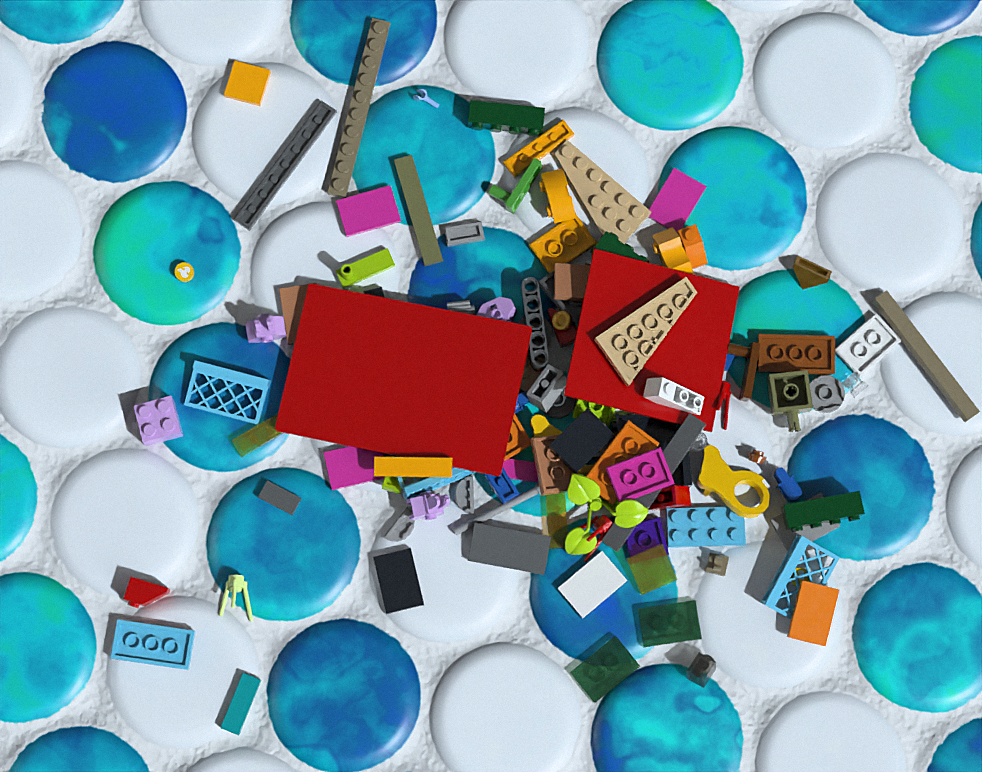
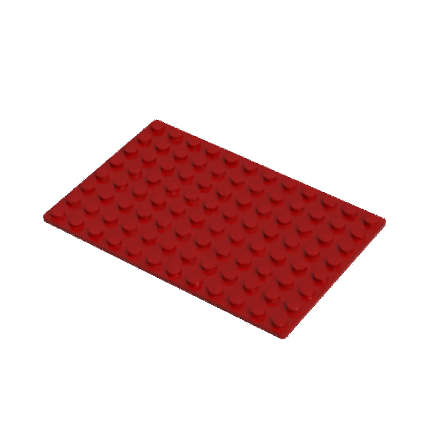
[275,283,532,476]

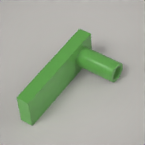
[489,158,543,214]

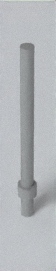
[453,483,541,535]

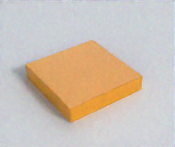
[224,60,271,106]

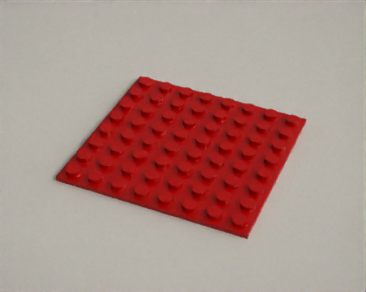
[564,249,740,432]

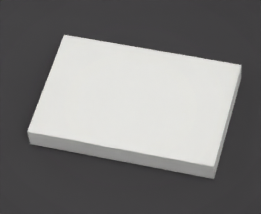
[835,313,902,378]
[558,551,627,619]

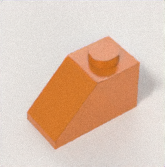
[677,224,707,269]

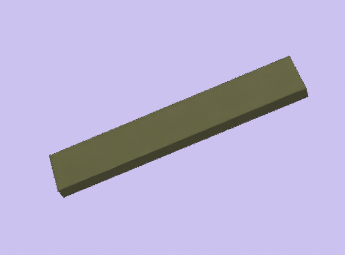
[394,155,443,266]

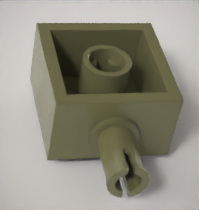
[766,370,813,432]

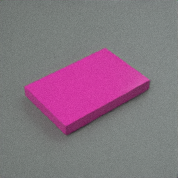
[648,168,707,232]
[336,185,401,237]
[324,446,385,490]
[606,447,675,502]

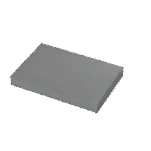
[770,493,840,552]

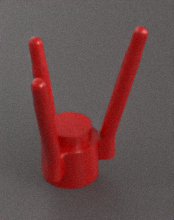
[716,381,731,430]
[579,514,613,562]

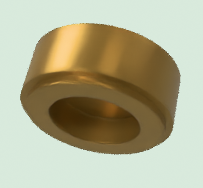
[552,311,573,330]

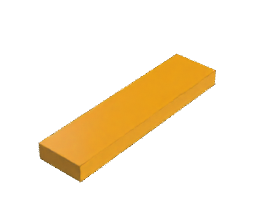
[503,119,574,178]
[374,457,453,477]

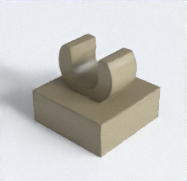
[705,552,729,576]

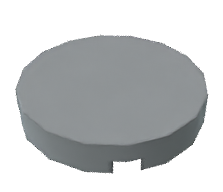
[810,375,845,413]

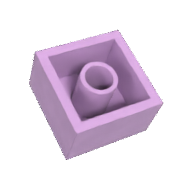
[134,396,183,446]

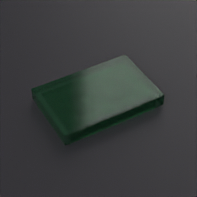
[637,600,702,648]
[570,636,640,704]

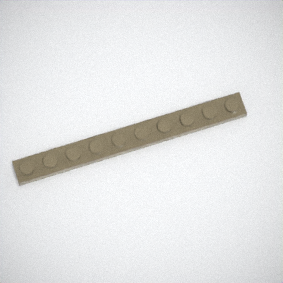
[327,18,391,198]

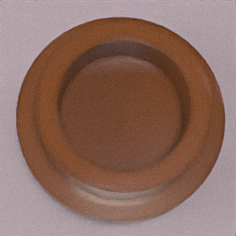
[748,449,767,464]

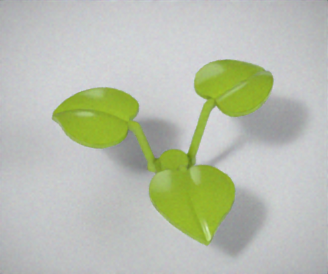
[565,473,649,555]

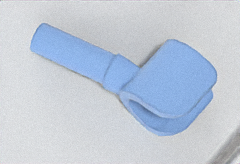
[413,89,439,108]

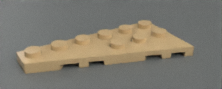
[555,140,652,244]
[594,277,697,387]

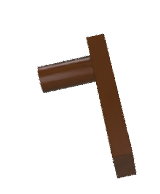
[727,342,761,402]

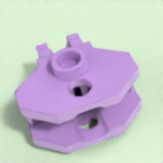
[476,297,517,322]
[245,314,287,343]
[405,491,450,520]

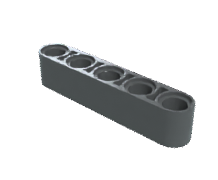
[521,277,548,371]

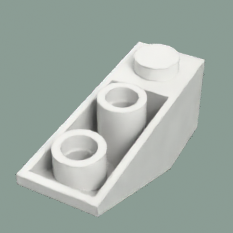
[643,377,704,415]

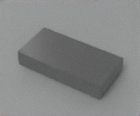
[258,480,301,516]

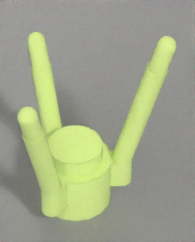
[219,575,253,621]

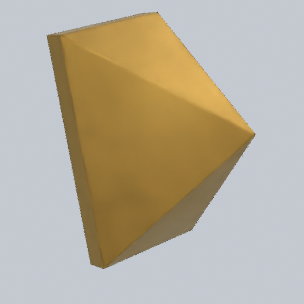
[793,255,832,290]

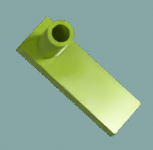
[336,248,395,289]

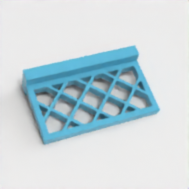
[184,360,271,425]
[389,455,476,500]
[760,534,840,619]

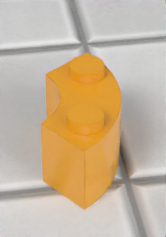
[539,168,576,224]
[651,227,693,274]

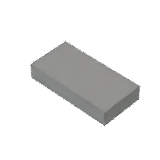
[444,221,485,247]

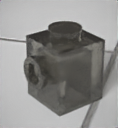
[687,652,716,688]

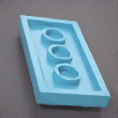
[666,507,746,548]
[110,619,196,670]

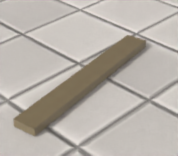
[872,290,980,422]

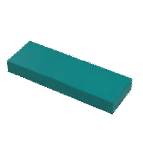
[221,673,262,736]

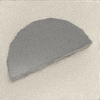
[454,475,474,514]
[383,507,415,542]

